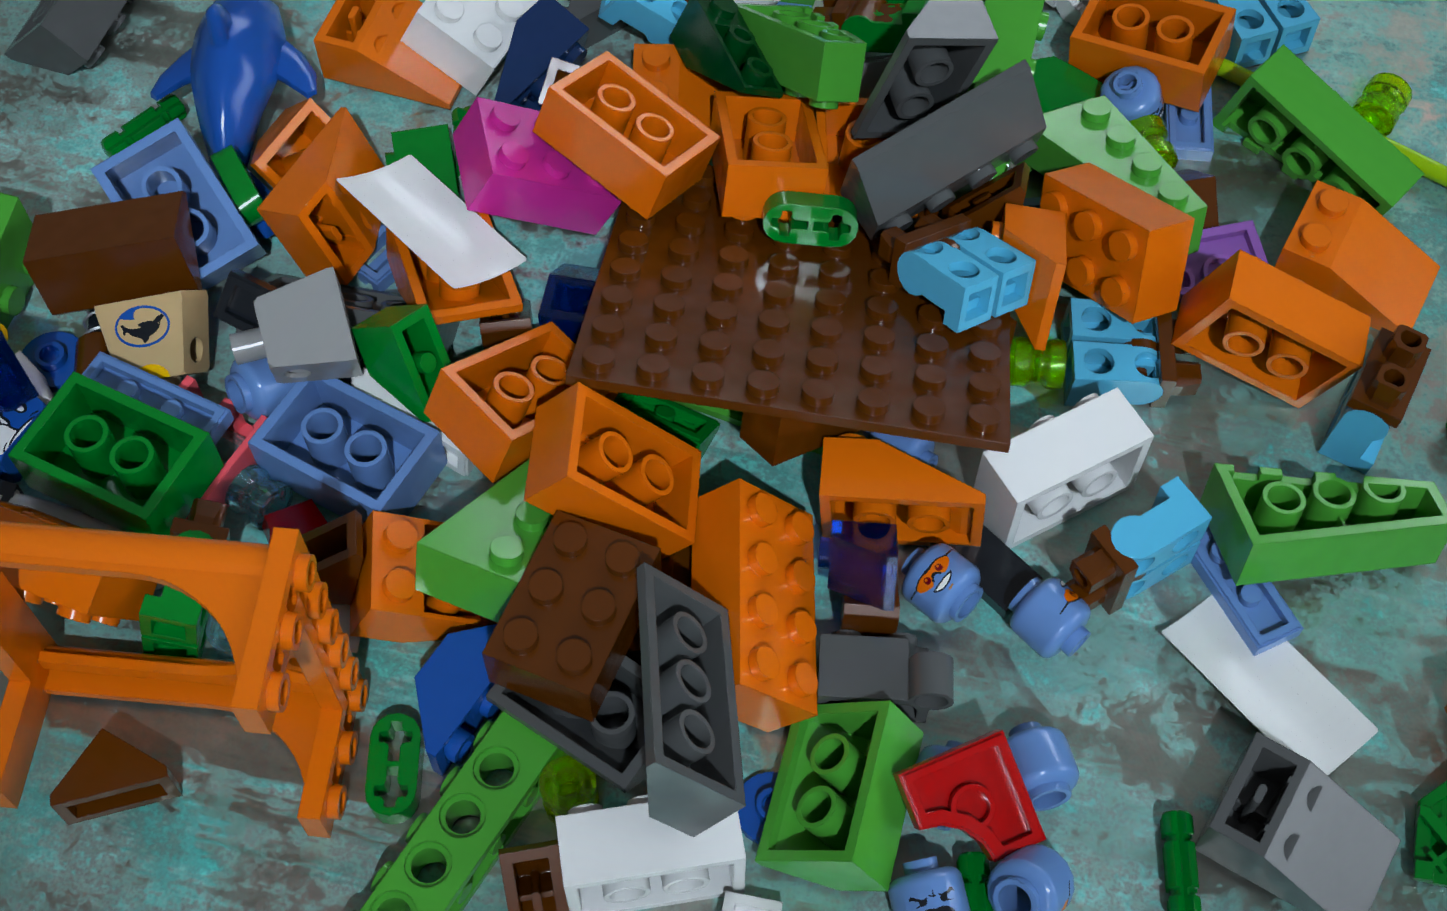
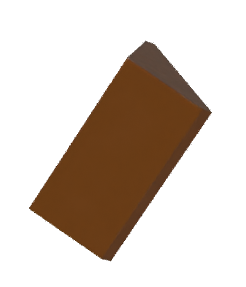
[23,191,202,316]

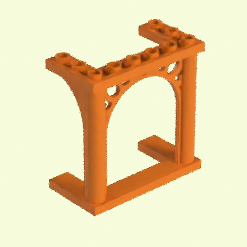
[0,521,368,838]

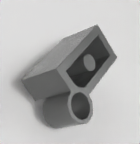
[817,629,954,723]

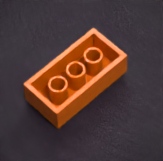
[691,478,818,732]

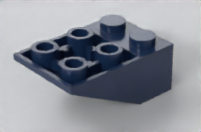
[494,0,590,111]

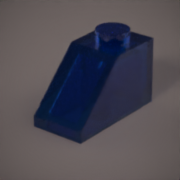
[818,520,898,611]

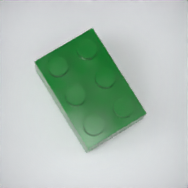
[8,371,224,535]

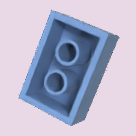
[90,118,267,290]
[248,379,447,524]

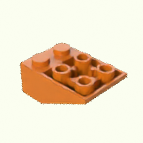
[314,0,462,110]
[257,107,384,285]
[349,510,497,643]

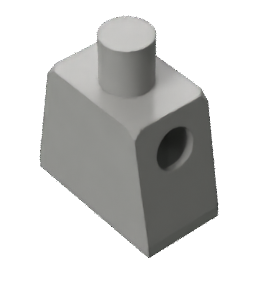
[229,267,363,383]

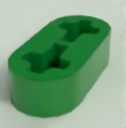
[210,144,264,227]
[763,191,858,247]
[365,713,425,825]

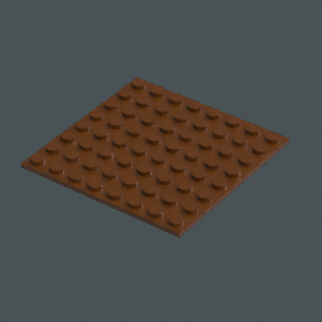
[565,165,1010,453]

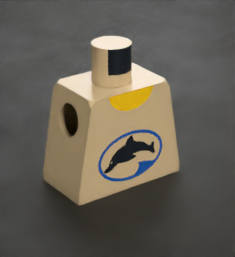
[94,290,210,386]

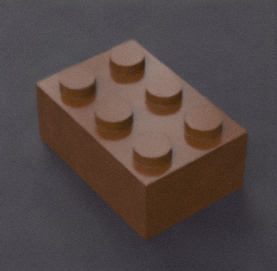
[482,510,662,722]

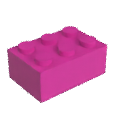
[452,97,622,235]

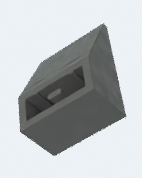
[1195,732,1401,911]

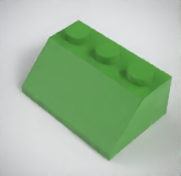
[755,700,924,892]

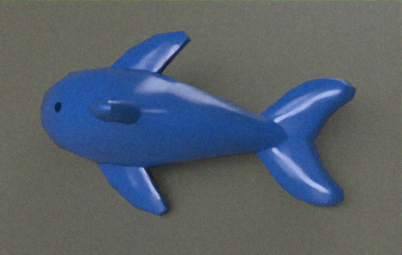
[150,0,317,239]

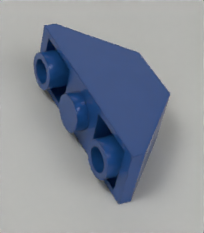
[414,624,501,777]

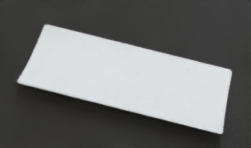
[336,155,526,289]
[1162,595,1378,775]

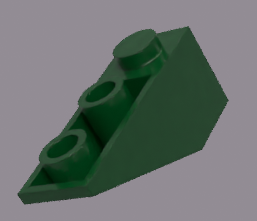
[670,0,784,98]

